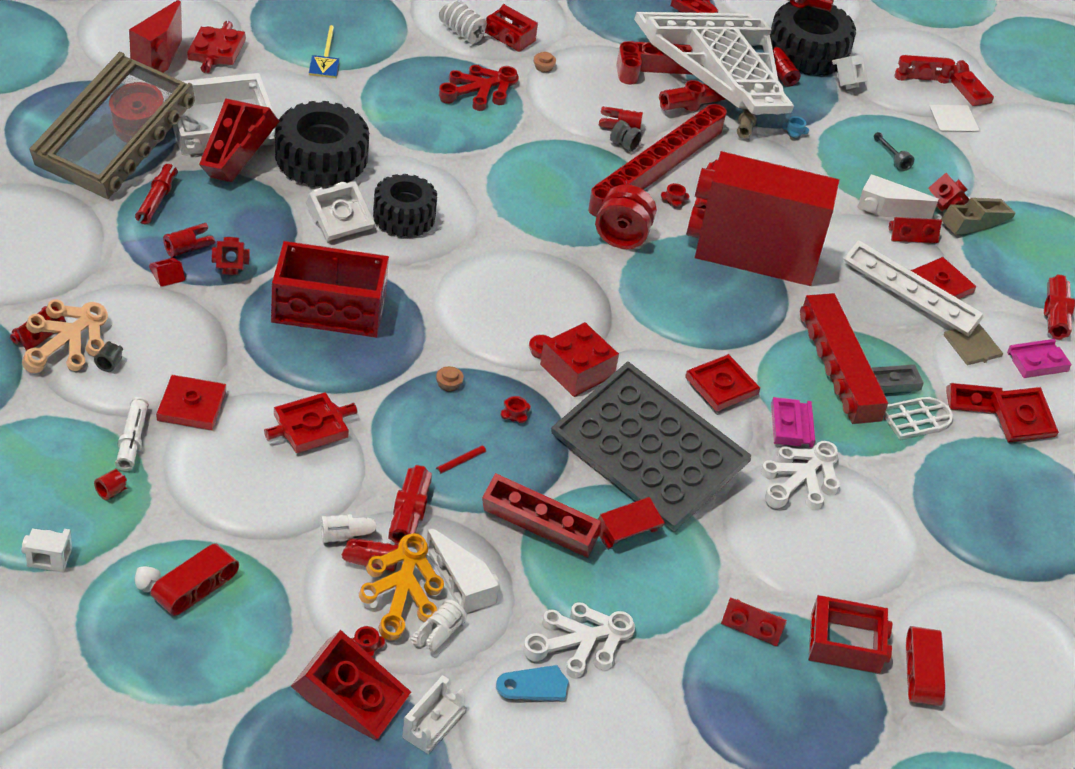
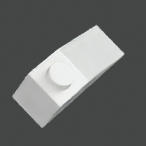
[857,174,939,219]
[427,528,500,614]

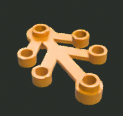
[359,533,444,640]

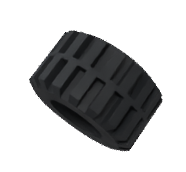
[373,174,438,238]

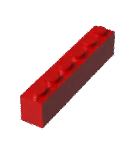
[800,293,888,424]

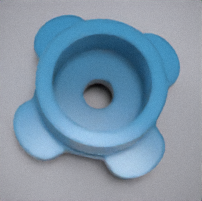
[782,116,809,138]

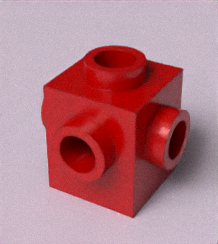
[928,173,970,212]
[212,237,250,275]

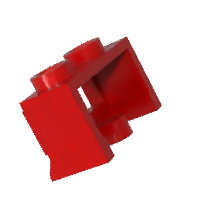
[485,4,538,52]

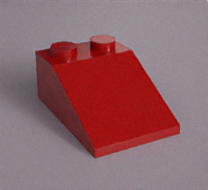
[129,0,182,73]
[291,629,411,740]

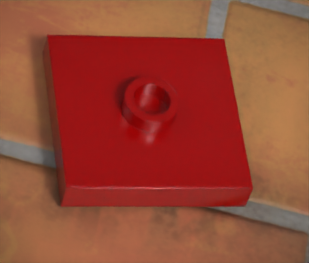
[910,257,976,299]
[685,354,760,412]
[156,375,226,430]
[990,387,1059,443]

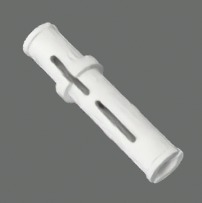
[115,397,149,471]

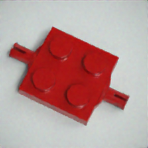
[187,21,246,73]
[264,392,358,453]

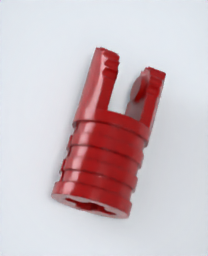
[773,47,801,87]
[598,106,643,129]
[163,223,216,257]
[341,538,398,572]

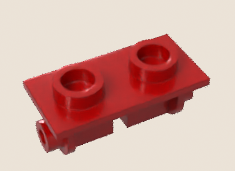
[889,217,942,243]
[10,306,66,351]
[721,597,787,646]

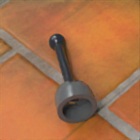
[874,132,915,171]

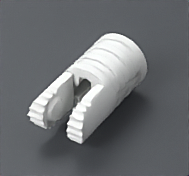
[321,514,377,543]
[412,600,467,652]

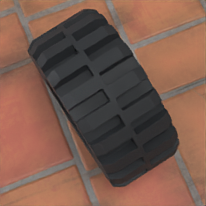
[770,1,856,75]
[275,101,370,188]

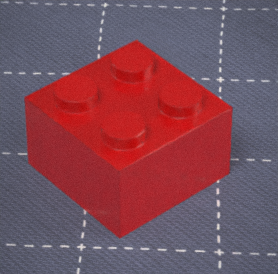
[540,322,619,397]

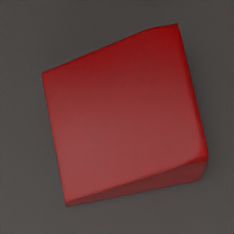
[149,257,185,287]

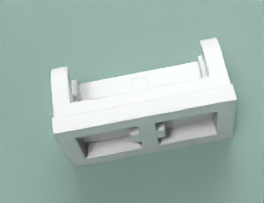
[402,675,466,754]

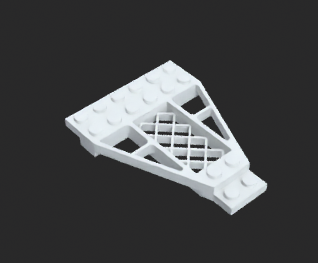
[634,12,794,115]

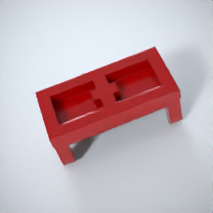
[598,497,665,549]

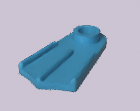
[496,665,569,701]

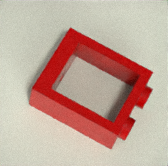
[808,595,893,674]

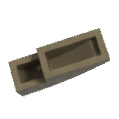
[941,198,1016,235]

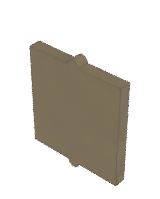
[944,323,1003,365]

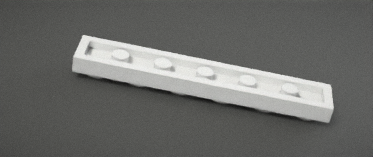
[844,240,984,337]

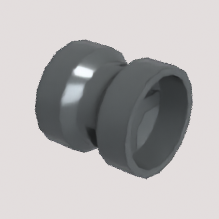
[610,120,643,151]

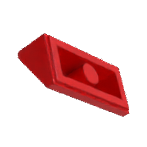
[946,383,1003,414]

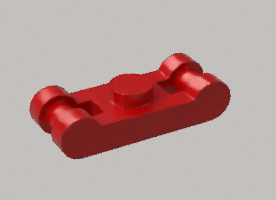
[894,55,955,84]

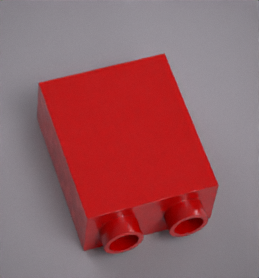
[686,151,840,286]

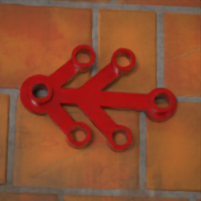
[439,65,519,111]

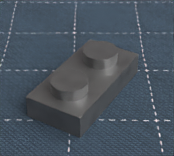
[872,364,924,393]

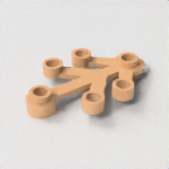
[22,299,108,373]

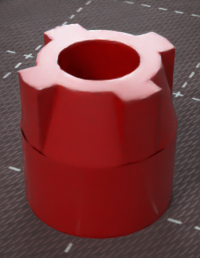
[94,468,127,500]

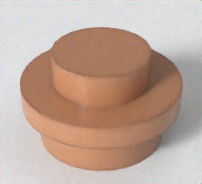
[533,52,556,72]
[436,366,464,391]

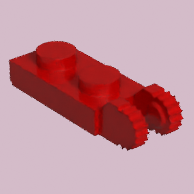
[950,60,994,106]

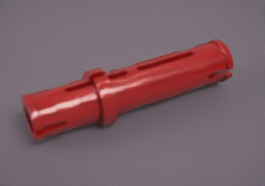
[135,164,178,225]

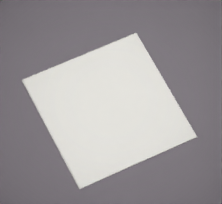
[929,105,980,131]

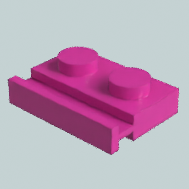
[1007,339,1072,378]
[771,397,815,448]

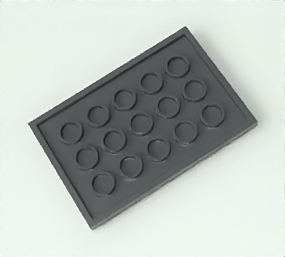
[551,361,751,532]

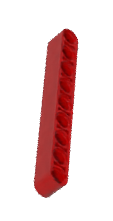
[588,104,726,217]

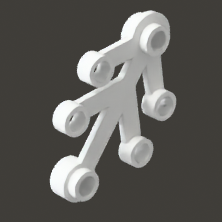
[761,441,840,510]
[523,603,635,678]

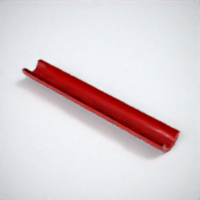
[436,445,486,474]

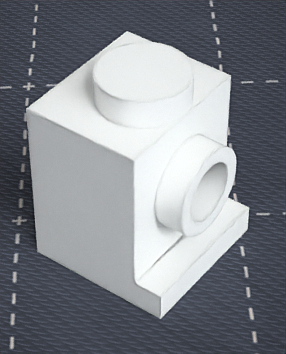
[832,54,867,89]
[22,528,72,572]

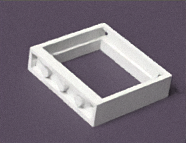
[164,73,275,155]

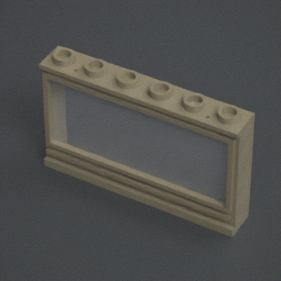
[29,51,195,199]

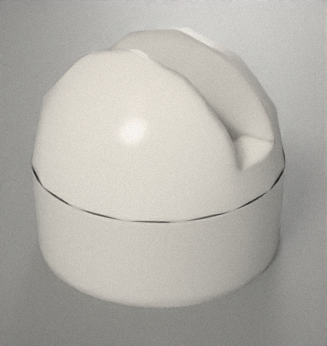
[135,567,161,593]

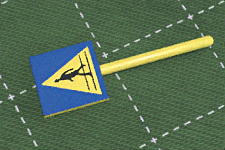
[309,25,340,78]

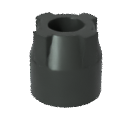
[94,341,123,372]

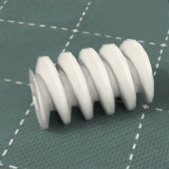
[439,0,487,45]

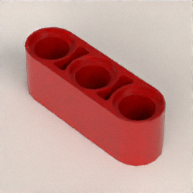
[150,543,240,616]
[906,626,945,706]

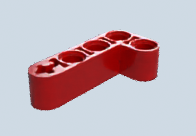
[616,41,703,85]

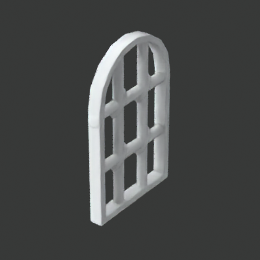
[884,397,953,440]

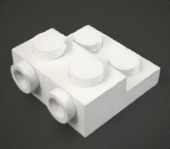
[306,181,375,241]

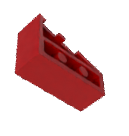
[199,98,280,182]

